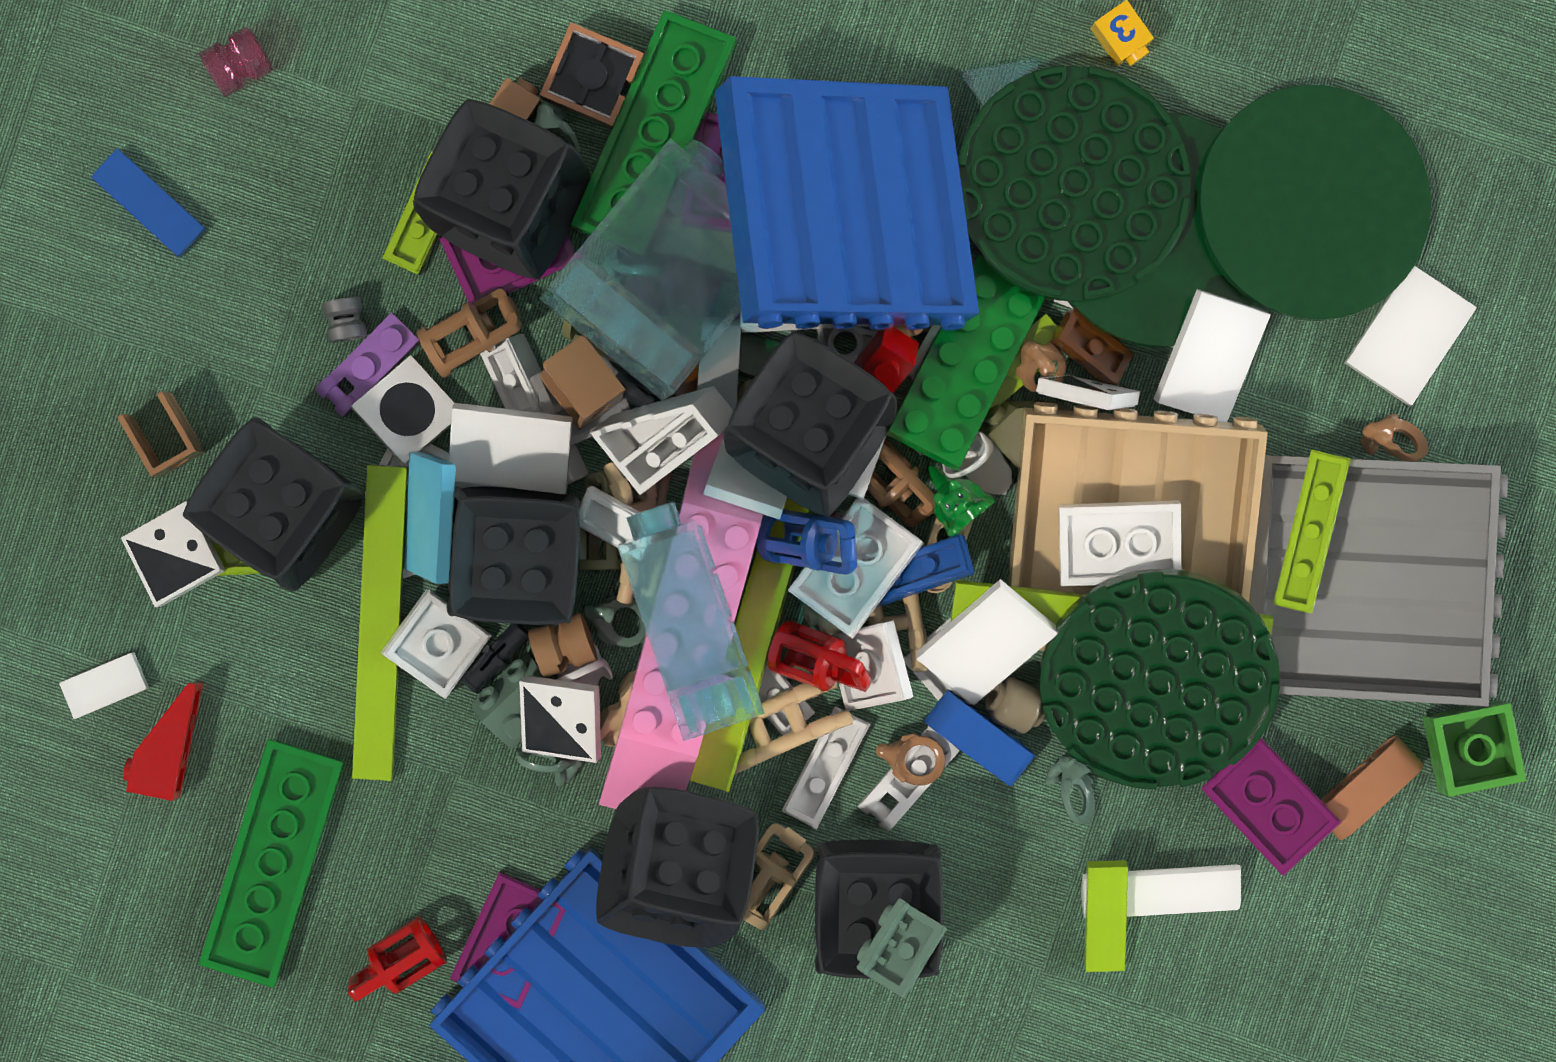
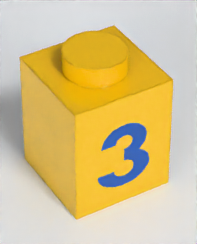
[1090,0,1154,67]

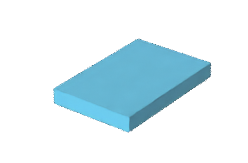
[403,452,456,584]

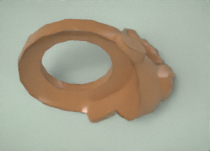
[1015,341,1067,393]
[1360,413,1428,462]
[875,733,945,786]

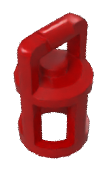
[768,620,872,692]
[348,916,447,1002]

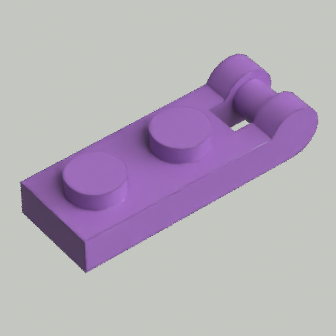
[315,312,420,418]

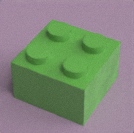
[1422,700,1526,797]

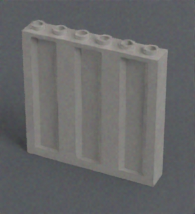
[1249,455,1508,707]

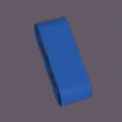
[924,689,1036,787]

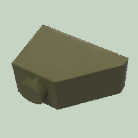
[979,401,1072,469]

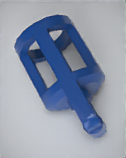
[757,508,857,575]

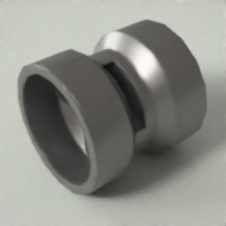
[321,297,368,343]

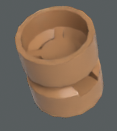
[528,612,598,678]

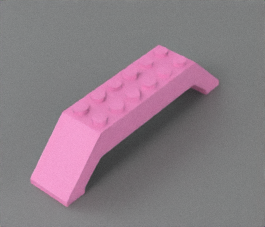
[599,432,763,809]

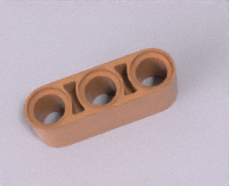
[1321,735,1424,841]

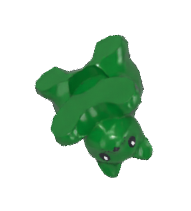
[927,464,995,538]

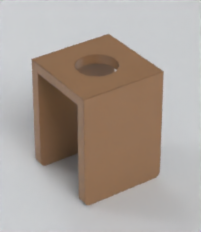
[539,335,626,430]
[117,391,206,477]

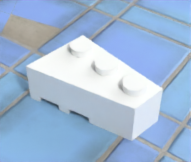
[590,386,733,495]

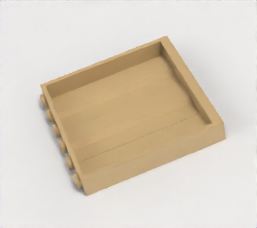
[1008,402,1268,650]

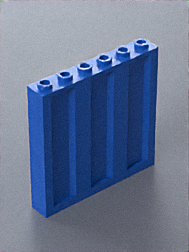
[715,76,979,331]
[429,845,765,1062]

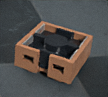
[540,22,644,129]

